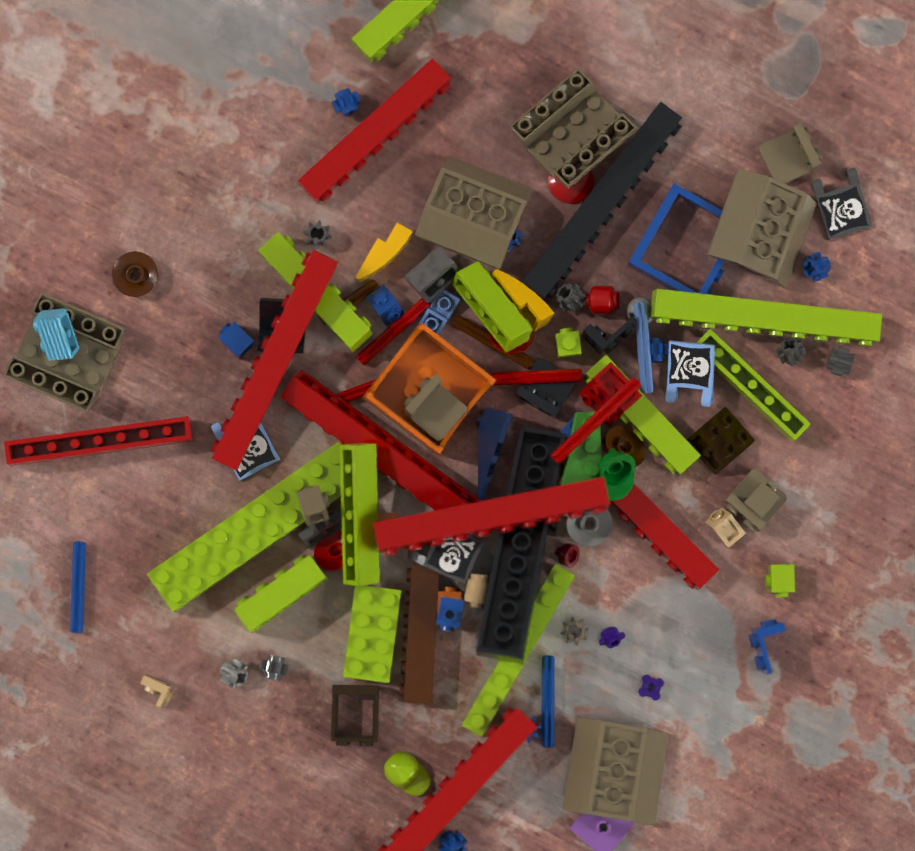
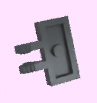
[298,511,342,549]

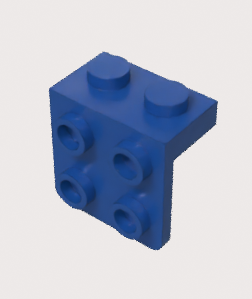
[749,619,786,675]

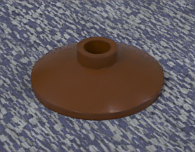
[112,251,158,297]
[604,426,646,467]

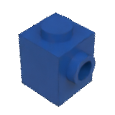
[436,597,464,632]

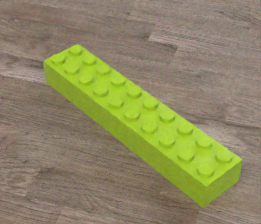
[147,442,341,613]

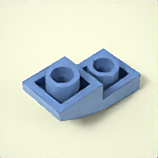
[418,289,461,335]

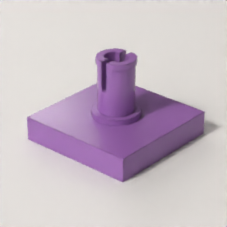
[569,813,635,851]

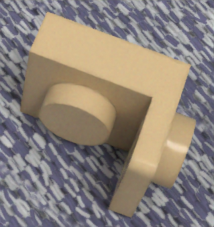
[705,508,746,548]
[140,674,173,708]

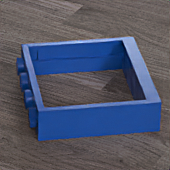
[627,184,724,295]

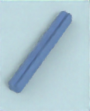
[634,302,654,393]

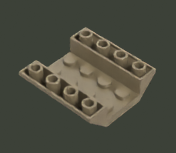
[509,68,638,189]
[415,156,534,270]
[707,169,817,289]
[3,292,125,413]
[562,718,669,826]

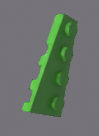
[560,412,601,486]

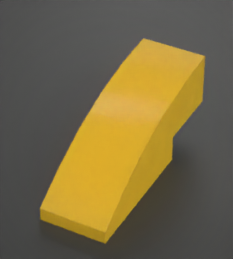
[355,223,413,283]
[491,269,554,332]

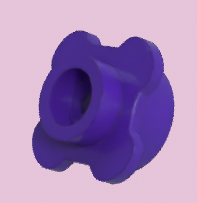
[599,627,625,648]
[638,675,664,700]

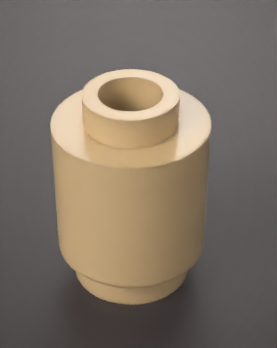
[464,573,489,608]

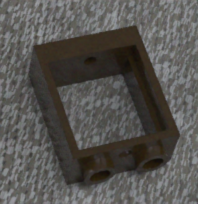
[331,685,380,746]

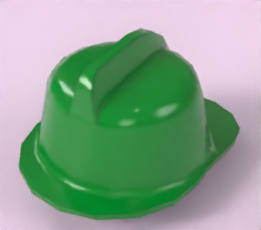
[599,448,635,501]

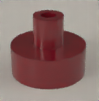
[555,543,580,568]

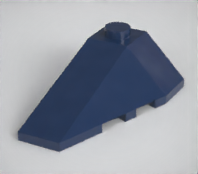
[476,408,513,501]

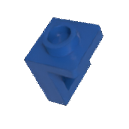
[366,284,404,326]

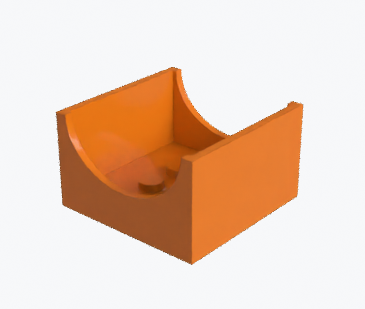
[362,323,496,454]

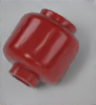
[585,285,620,315]

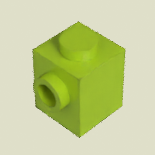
[555,328,582,359]
[765,564,795,598]

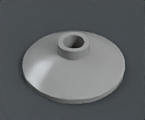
[566,508,612,547]

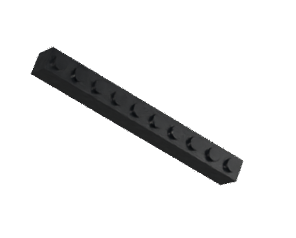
[522,101,682,301]

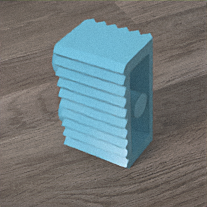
[33,308,79,361]

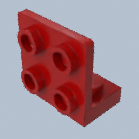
[579,362,643,427]

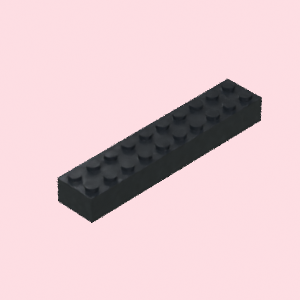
[476,426,566,664]

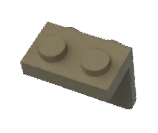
[758,123,822,184]
[403,374,467,442]
[723,469,787,532]

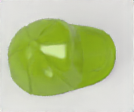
[384,751,431,796]

